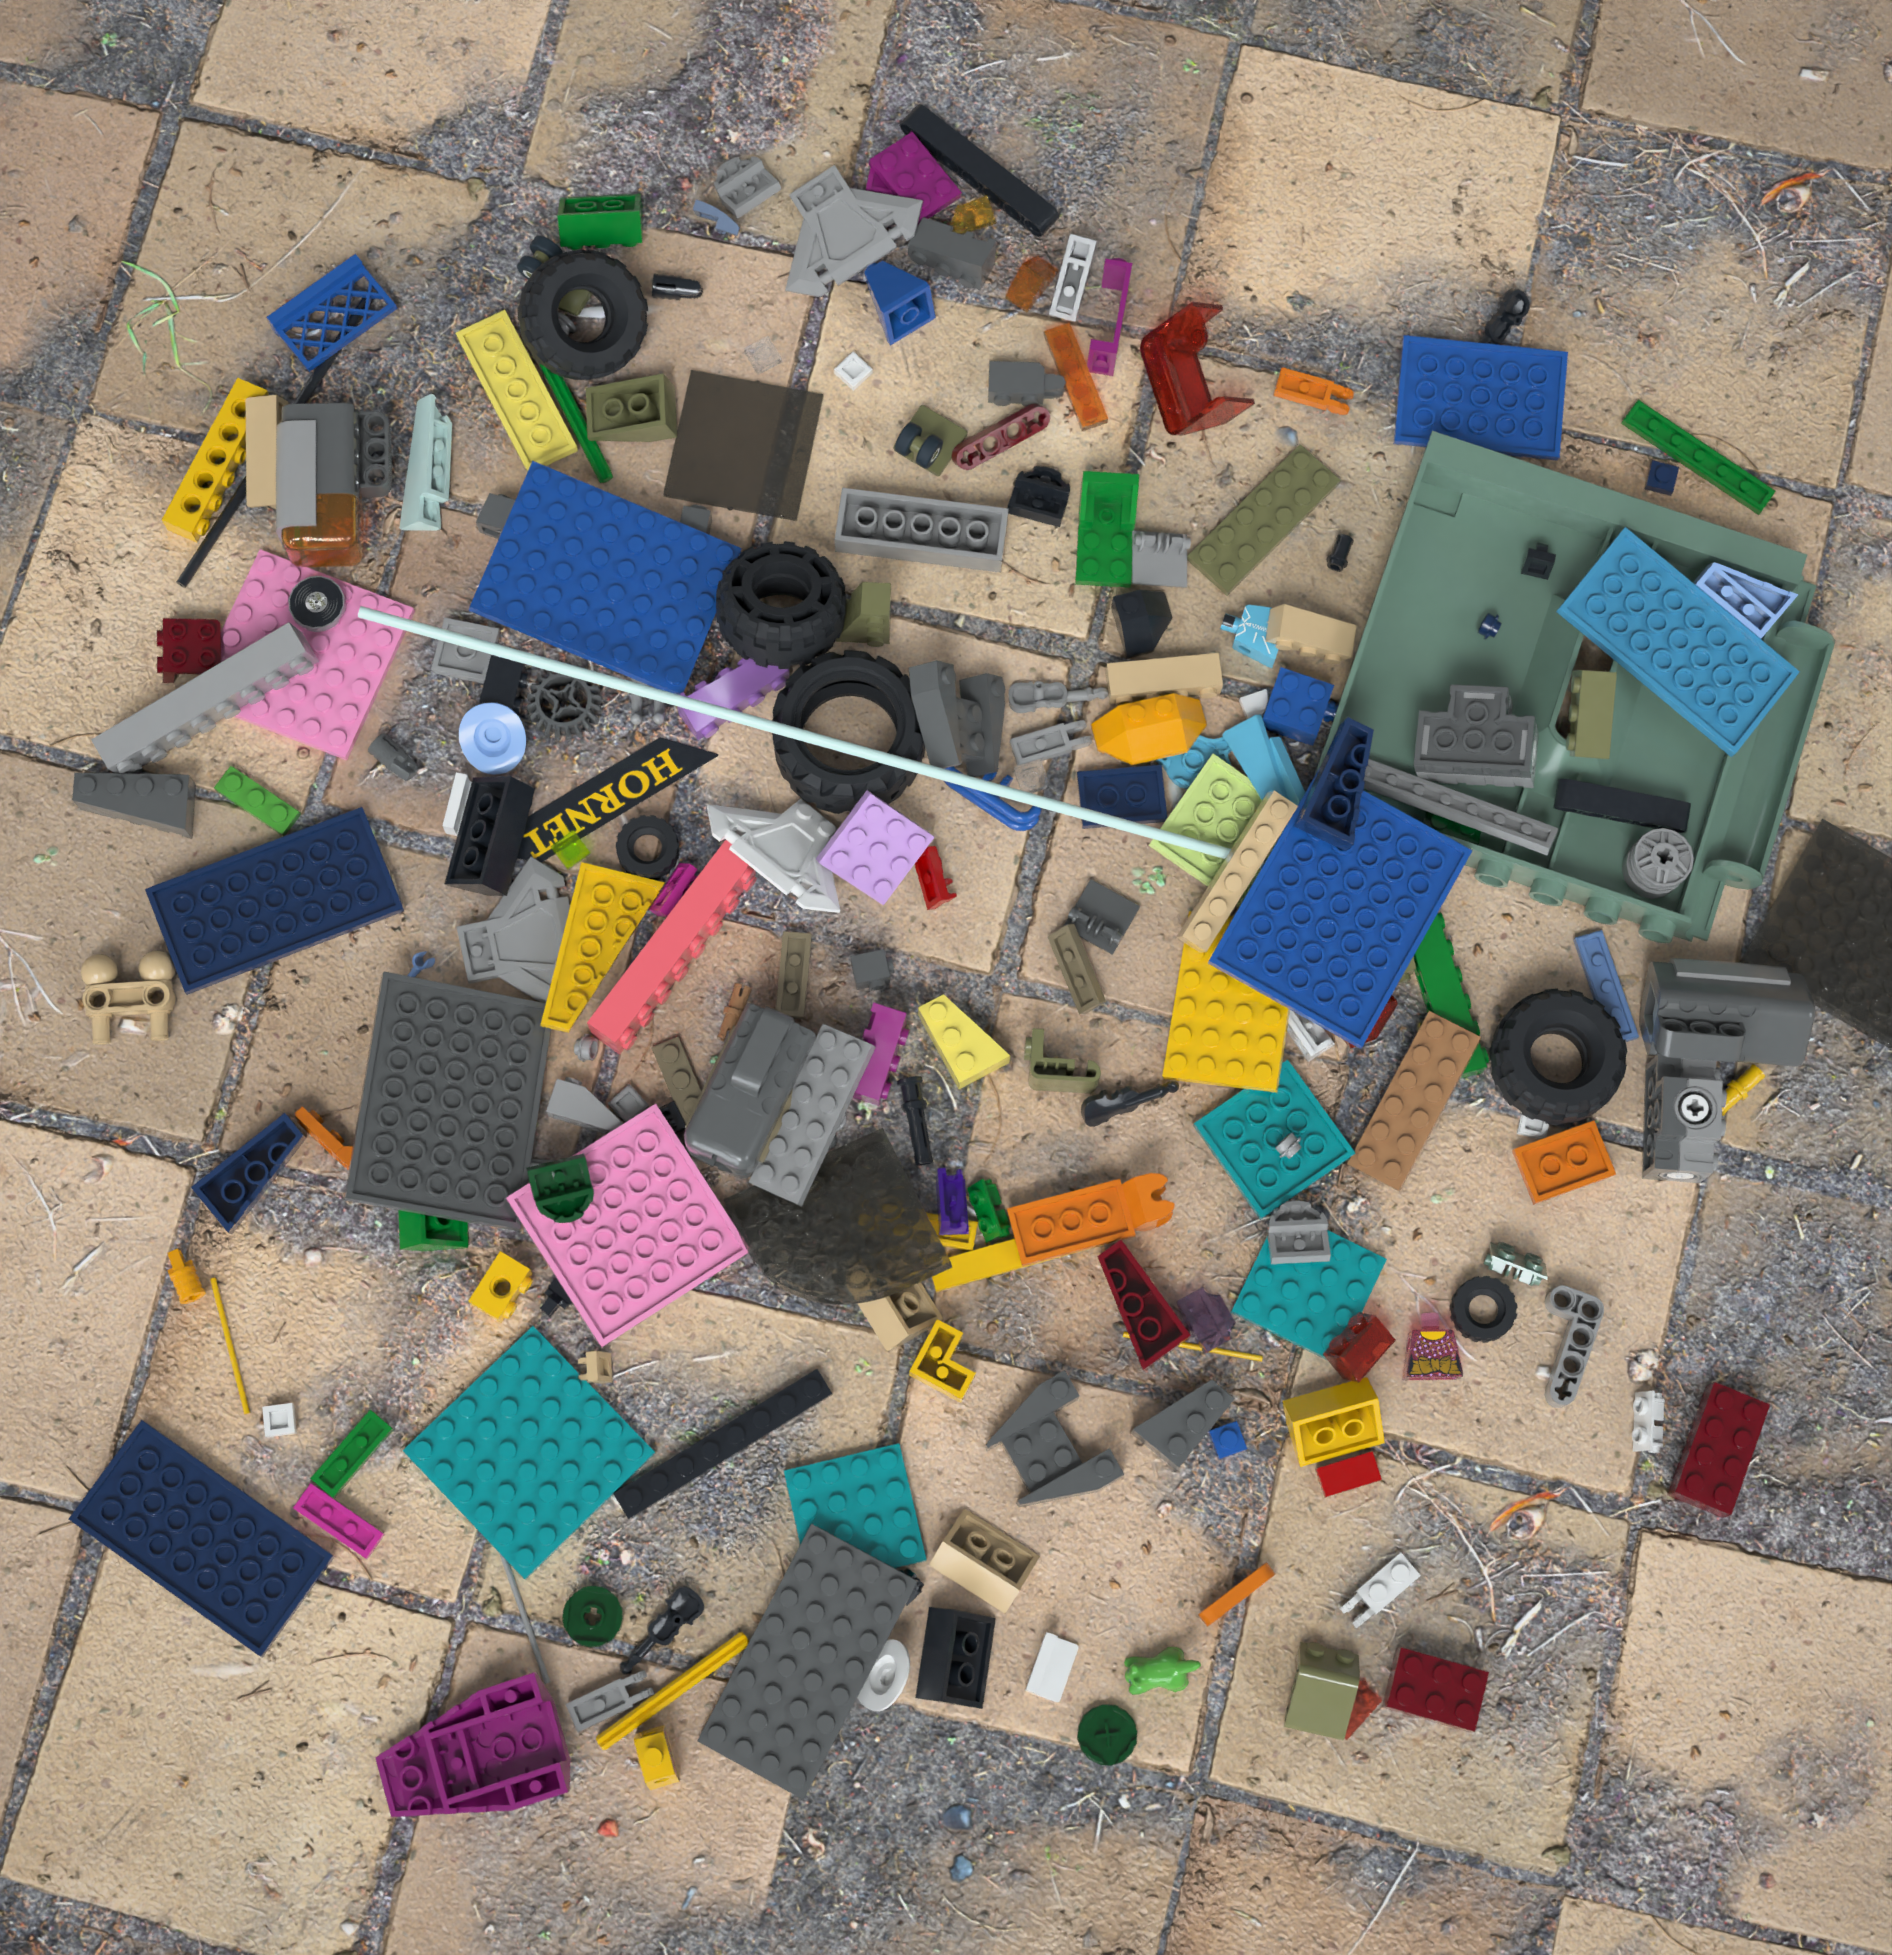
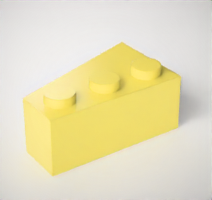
[918,994,1010,1089]

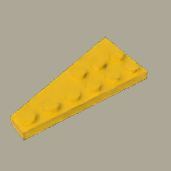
[540,862,665,1033]

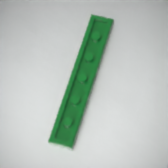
[1621,400,1776,515]

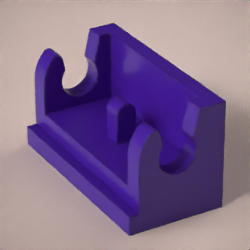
[936,1168,969,1235]

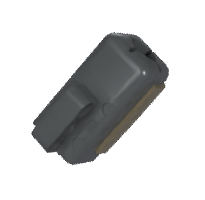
[684,1003,816,1179]

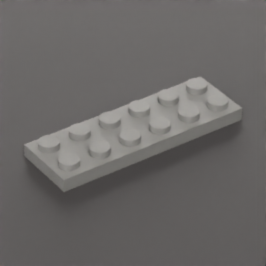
[749,1024,876,1206]

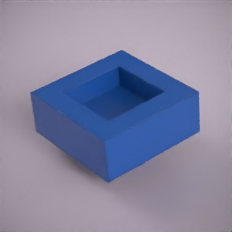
[1208,1421,1247,1460]

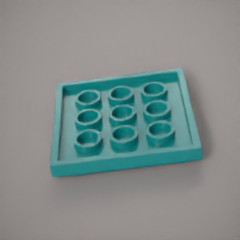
[1193,1059,1356,1220]
[1230,1230,1387,1365]
[784,1443,927,1568]

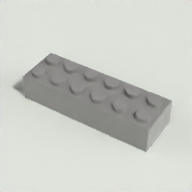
[835,488,1008,573]

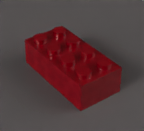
[1667,1382,1770,1518]

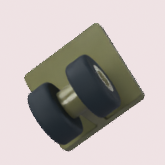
[517,235,592,316]
[893,405,967,476]

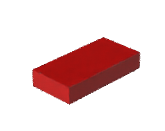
[1315,1451,1382,1498]

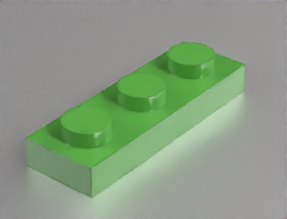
[214,766,301,837]

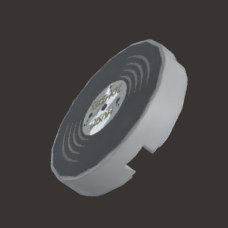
[288,576,346,632]

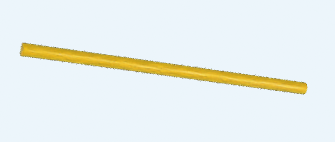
[210,1278,250,1415]
[1123,1331,1263,1362]

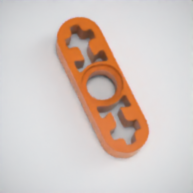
[1198,1562,1276,1627]

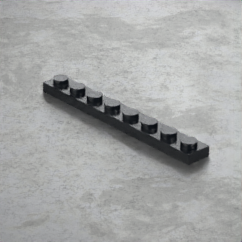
[613,1369,833,1520]

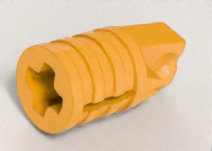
[167,1248,206,1304]

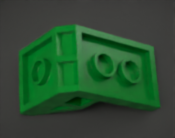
[1075,471,1139,588]

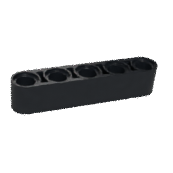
[1553,779,1691,833]

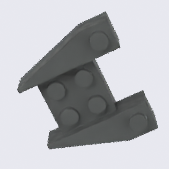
[909,660,1005,777]
[985,1370,1125,1507]

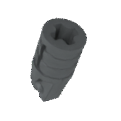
[368,733,419,781]

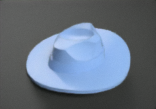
[459,702,526,775]

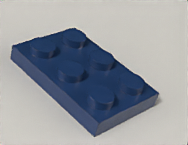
[1077,765,1167,829]

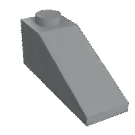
[1049,233,1099,322]
[546,1077,623,1134]

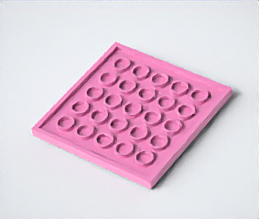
[221,549,415,760]
[506,1104,751,1348]

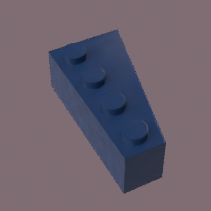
[1294,717,1374,851]
[191,1113,306,1234]

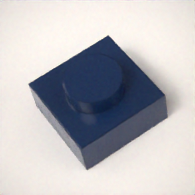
[1644,460,1679,496]

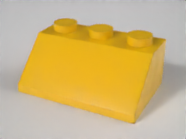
[1283,1377,1385,1467]

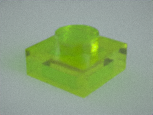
[550,830,591,871]

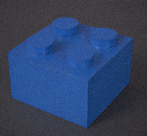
[1262,667,1334,746]

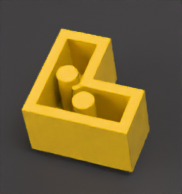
[909,1319,976,1403]

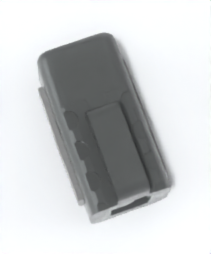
[1639,958,1815,1067]

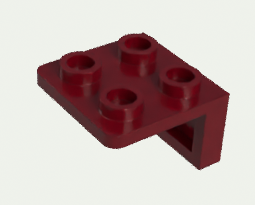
[156,618,221,683]

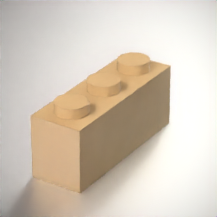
[1265,604,1356,664]

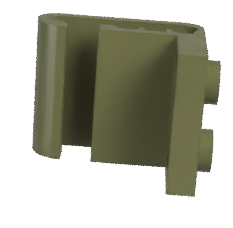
[1024,1028,1101,1093]
[1284,1642,1360,1741]

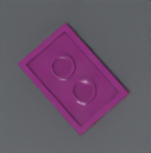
[868,132,962,225]

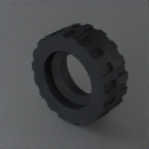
[616,815,680,880]
[1449,1276,1518,1343]

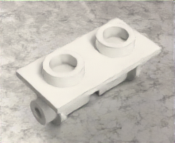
[1632,1391,1665,1453]

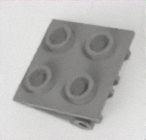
[1132,531,1191,588]

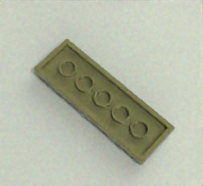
[1187,444,1341,596]

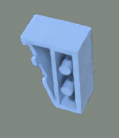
[1693,562,1798,639]

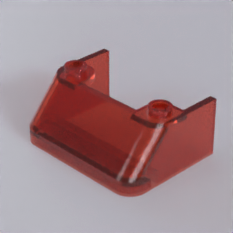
[1140,301,1255,436]

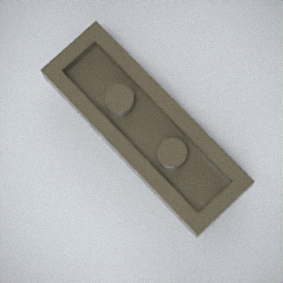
[1048,924,1106,1015]
[775,931,812,1020]
[652,1037,701,1124]

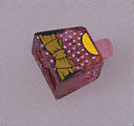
[1403,1313,1463,1381]

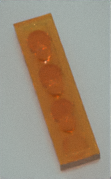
[1044,323,1108,431]

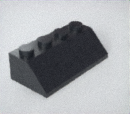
[444,776,535,896]

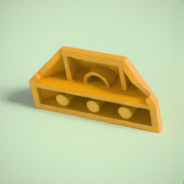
[1091,693,1207,765]

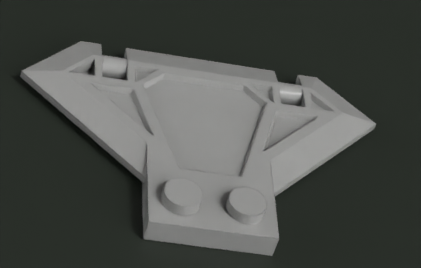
[785,165,923,297]
[457,857,570,1003]

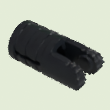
[652,273,704,301]

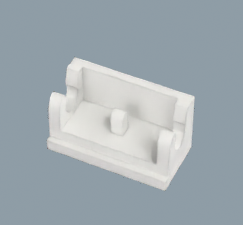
[1287,1010,1335,1062]

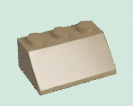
[841,1245,944,1352]
[929,1508,1040,1613]

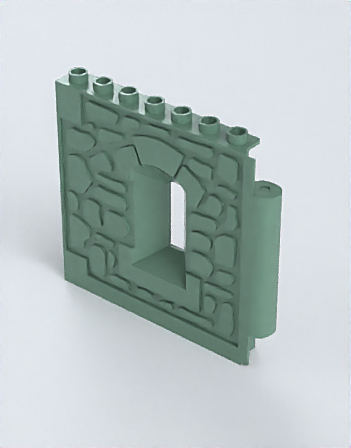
[1312,431,1836,943]

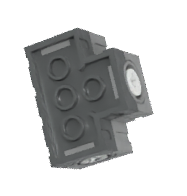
[1414,685,1539,788]
[1642,1054,1727,1183]

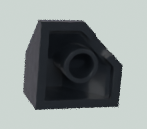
[1111,590,1173,659]

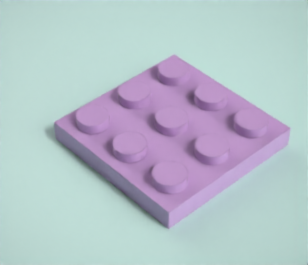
[816,790,934,905]

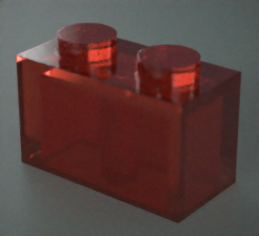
[1323,1312,1396,1383]

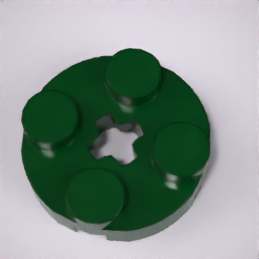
[562,1586,624,1648]

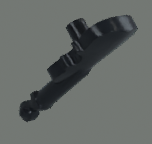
[1478,288,1530,344]
[1081,1081,1179,1127]
[620,1586,704,1674]

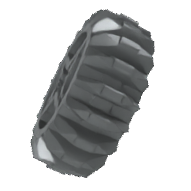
[526,670,603,742]

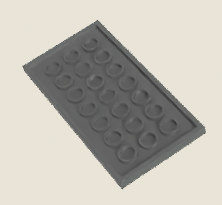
[697,1524,918,1800]

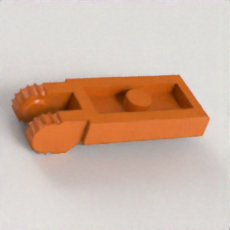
[1273,367,1354,415]
[295,1106,353,1170]

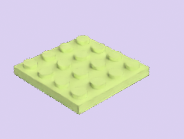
[1148,754,1282,908]

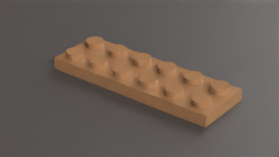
[1347,1011,1481,1192]

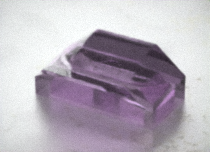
[1176,1287,1236,1354]

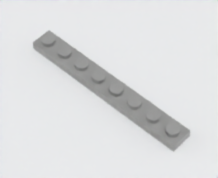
[1364,759,1559,855]

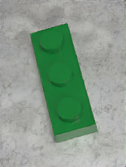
[310,1410,394,1499]

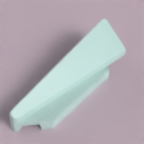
[399,394,452,531]

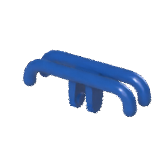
[944,766,1042,831]

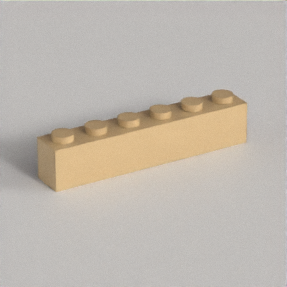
[1176,791,1298,953]

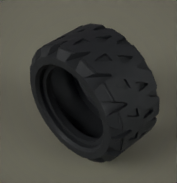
[772,650,925,814]

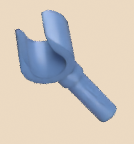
[408,951,435,977]

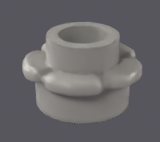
[574,1034,598,1062]
[1275,1132,1301,1159]

